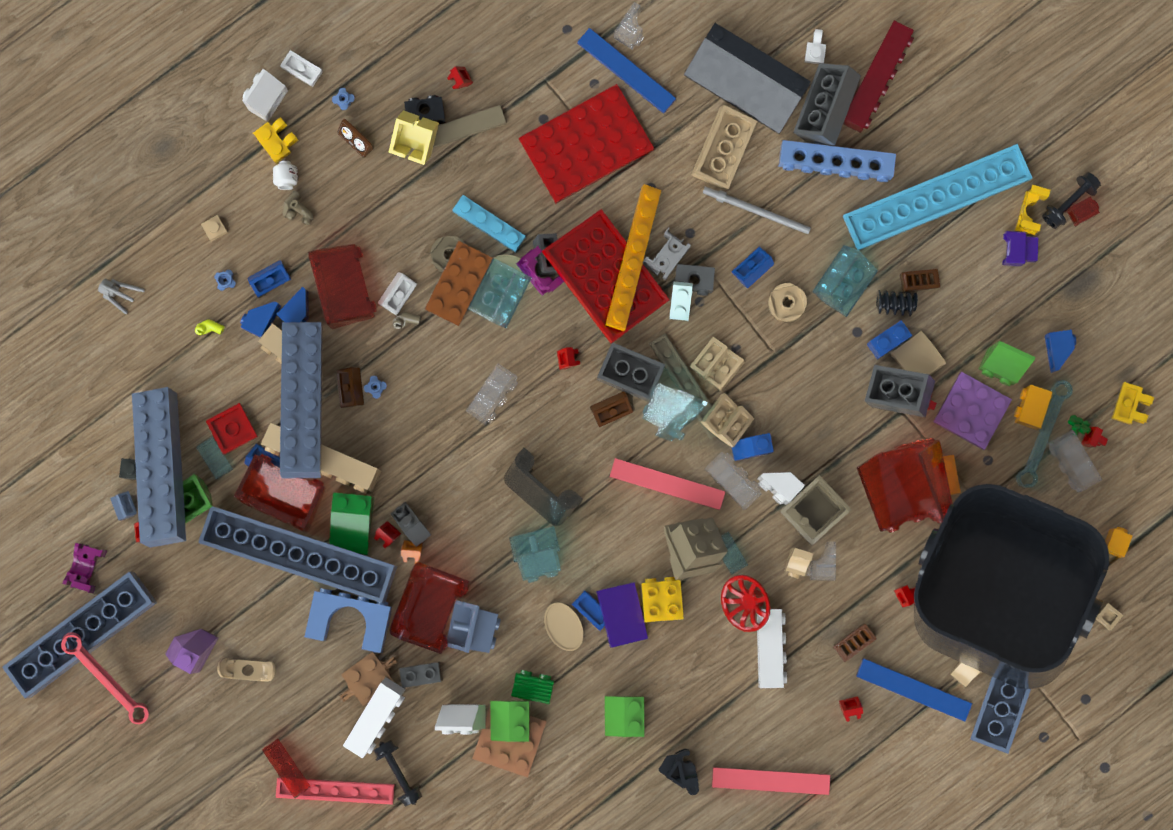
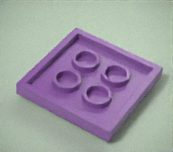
[933,372,1012,450]

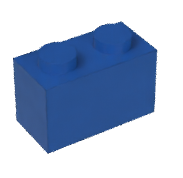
[867,320,912,360]

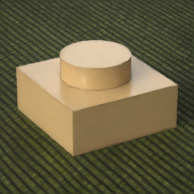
[201,215,228,242]
[1096,603,1123,630]

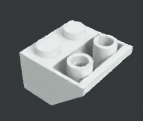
[242,69,288,122]
[757,472,805,505]
[435,704,486,735]

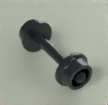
[1042,172,1101,229]
[374,740,423,807]

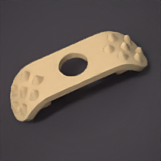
[217,658,275,682]

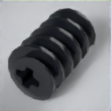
[876,290,918,317]

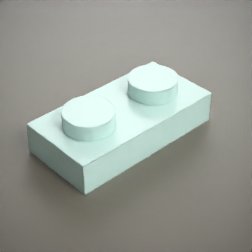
[670,282,693,321]

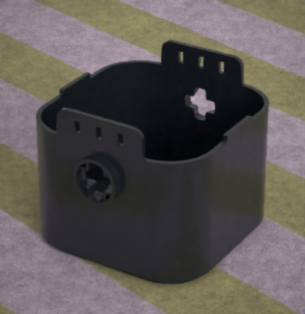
[914,484,1109,689]

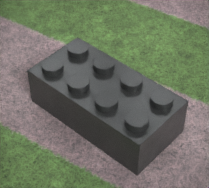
[793,63,861,145]

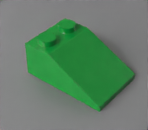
[329,492,374,555]

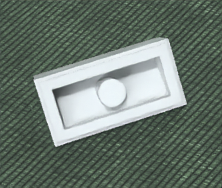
[378,272,417,316]

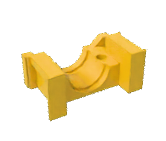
[1015,185,1051,235]

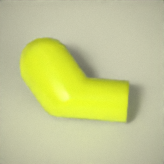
[195,319,225,336]

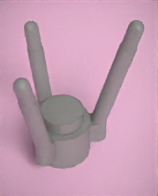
[98,279,145,314]

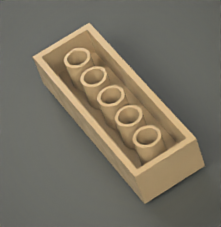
[261,423,382,494]

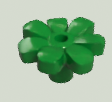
[1068,415,1091,436]

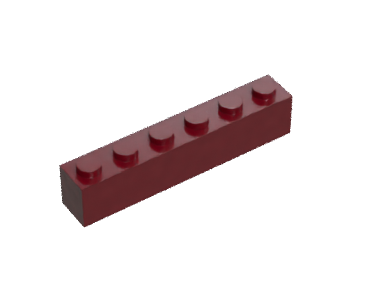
[843,20,914,133]

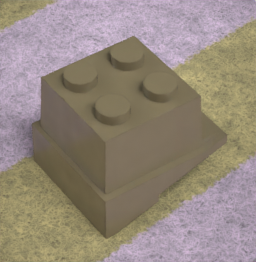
[780,475,852,546]
[664,517,728,580]

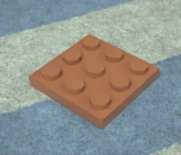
[472,708,546,778]

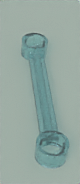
[1016,380,1073,489]

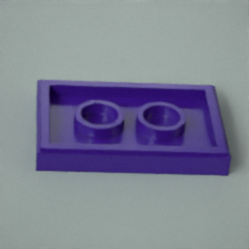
[597,582,648,648]

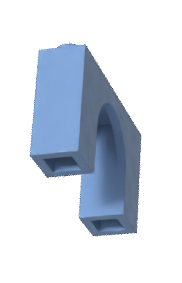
[304,588,392,653]

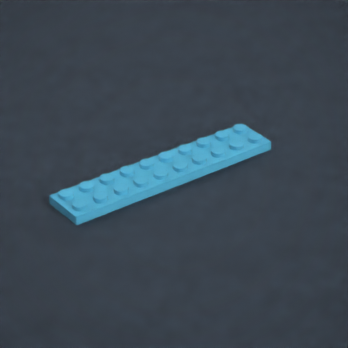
[843,144,1032,251]

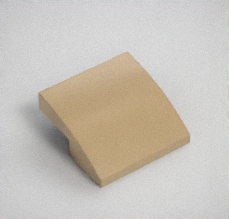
[891,331,946,375]
[690,337,745,392]
[701,394,754,447]

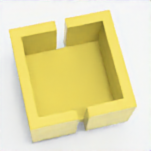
[389,110,439,165]

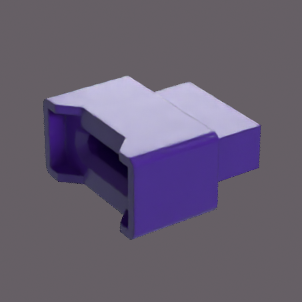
[1002,231,1038,266]

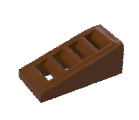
[900,269,940,293]
[833,623,877,662]

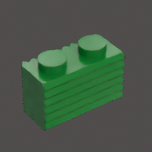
[511,670,554,704]

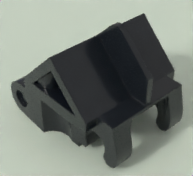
[658,749,699,795]

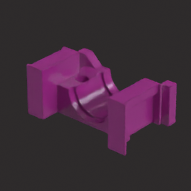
[516,246,564,296]
[62,543,107,593]

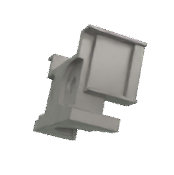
[643,228,691,281]

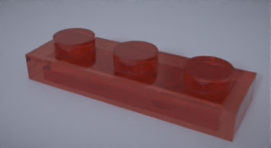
[262,739,311,798]

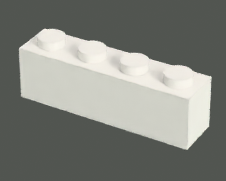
[757,609,787,688]
[343,677,405,758]

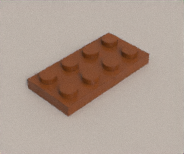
[425,241,493,326]

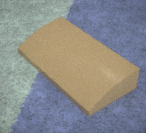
[691,105,757,190]

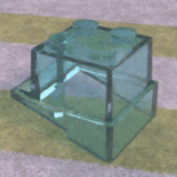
[642,383,708,441]
[509,526,561,583]

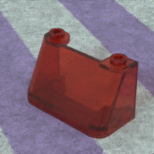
[308,244,377,329]
[234,454,326,533]
[390,562,469,654]

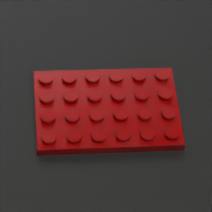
[519,84,654,204]
[542,209,670,344]

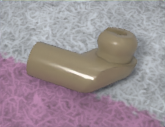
[282,191,301,220]
[290,200,314,225]
[393,312,421,329]

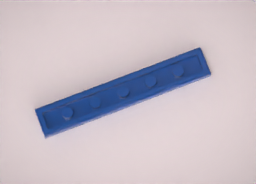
[577,28,676,114]
[856,659,972,722]

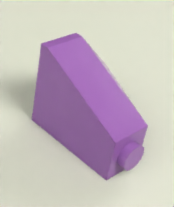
[165,629,218,674]

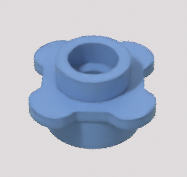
[332,88,355,110]
[214,270,236,291]
[364,376,387,399]

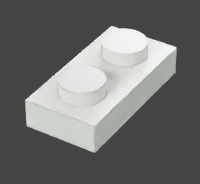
[280,50,323,87]

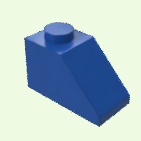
[276,287,309,322]
[240,302,281,338]
[1045,330,1076,373]
[731,433,774,461]

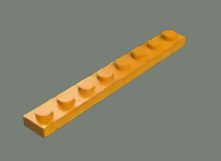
[605,184,661,331]

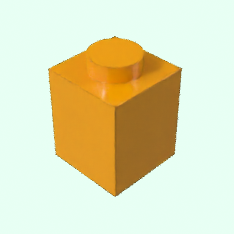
[1105,527,1133,558]

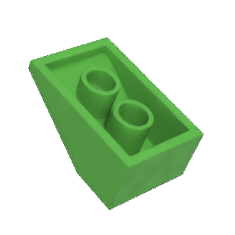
[978,341,1035,386]

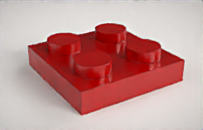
[206,403,258,455]

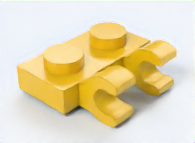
[253,117,299,164]
[1111,382,1154,425]

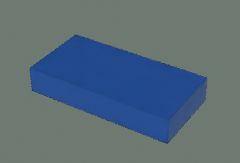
[572,591,605,631]

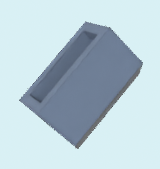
[110,491,137,521]

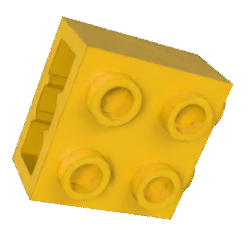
[641,577,684,622]

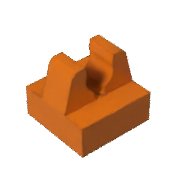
[401,540,423,564]

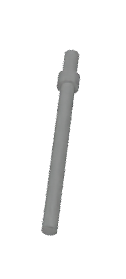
[703,186,811,234]

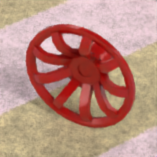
[721,575,771,632]

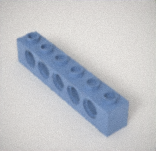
[778,140,896,182]

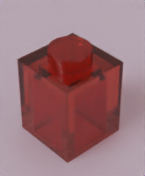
[1066,196,1100,227]

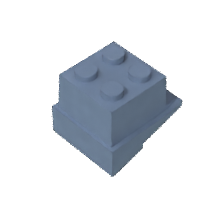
[445,600,501,653]

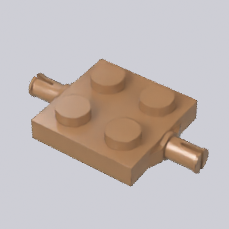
[339,652,398,707]

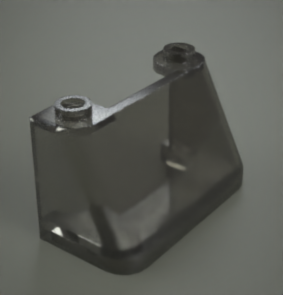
[504,448,583,526]

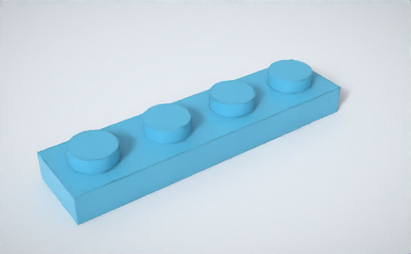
[452,195,526,253]

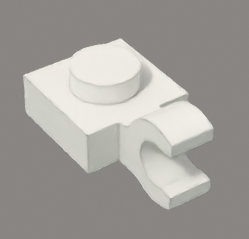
[804,29,826,64]

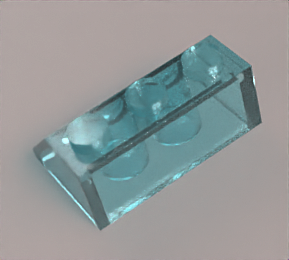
[812,245,878,317]
[468,258,532,328]

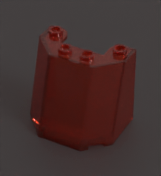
[857,438,953,533]

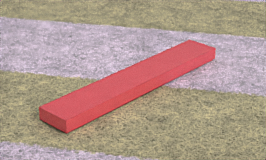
[609,458,725,510]
[712,767,830,795]
[276,777,395,805]

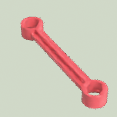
[61,632,149,724]

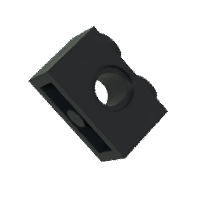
[404,95,446,124]

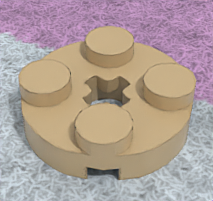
[768,283,807,322]

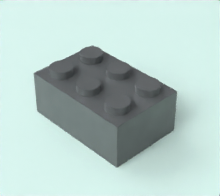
[597,343,665,402]
[865,365,935,418]

